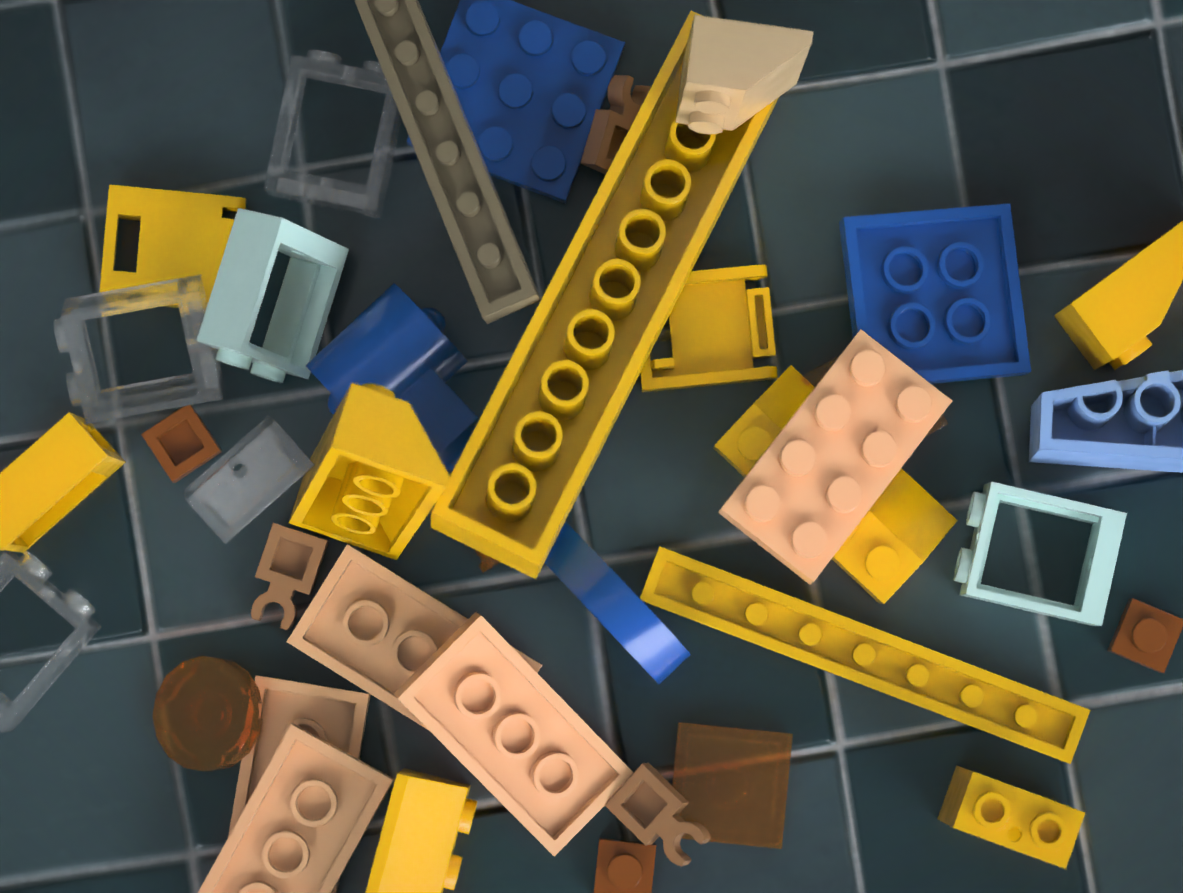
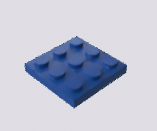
[406,0,625,204]
[839,203,1031,384]

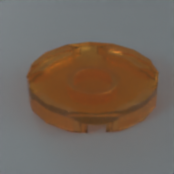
[152,656,262,772]

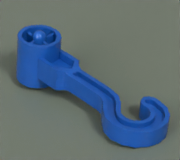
[306,283,691,684]

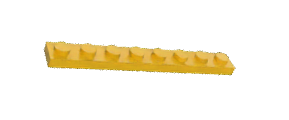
[640,546,1090,764]

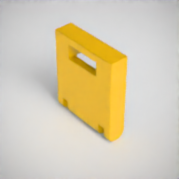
[99,185,246,310]
[640,265,778,392]

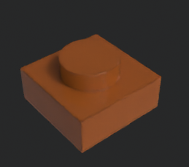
[141,403,223,483]
[1107,598,1183,673]
[594,838,656,893]

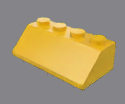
[713,365,958,604]
[289,382,450,560]
[365,768,478,893]

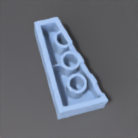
[1029,370,1183,473]

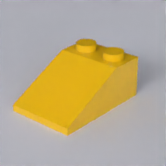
[1054,221,1183,370]

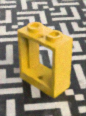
[0,412,126,553]
[938,765,1085,869]

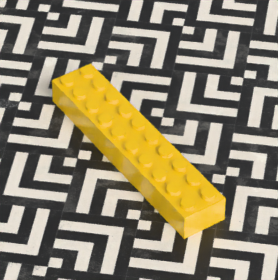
[430,10,779,579]

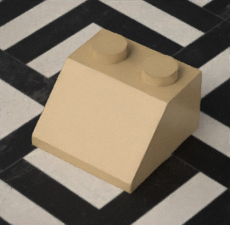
[675,15,813,134]

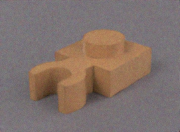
[581,75,651,175]
[251,523,329,630]
[605,763,711,866]

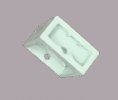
[196,208,349,383]
[953,482,1127,626]

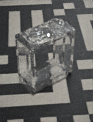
[264,50,402,218]
[54,274,224,424]
[183,415,314,544]
[0,551,102,733]

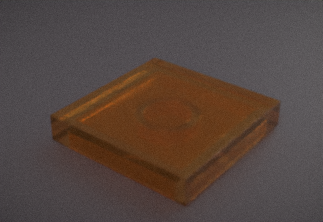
[672,722,793,849]

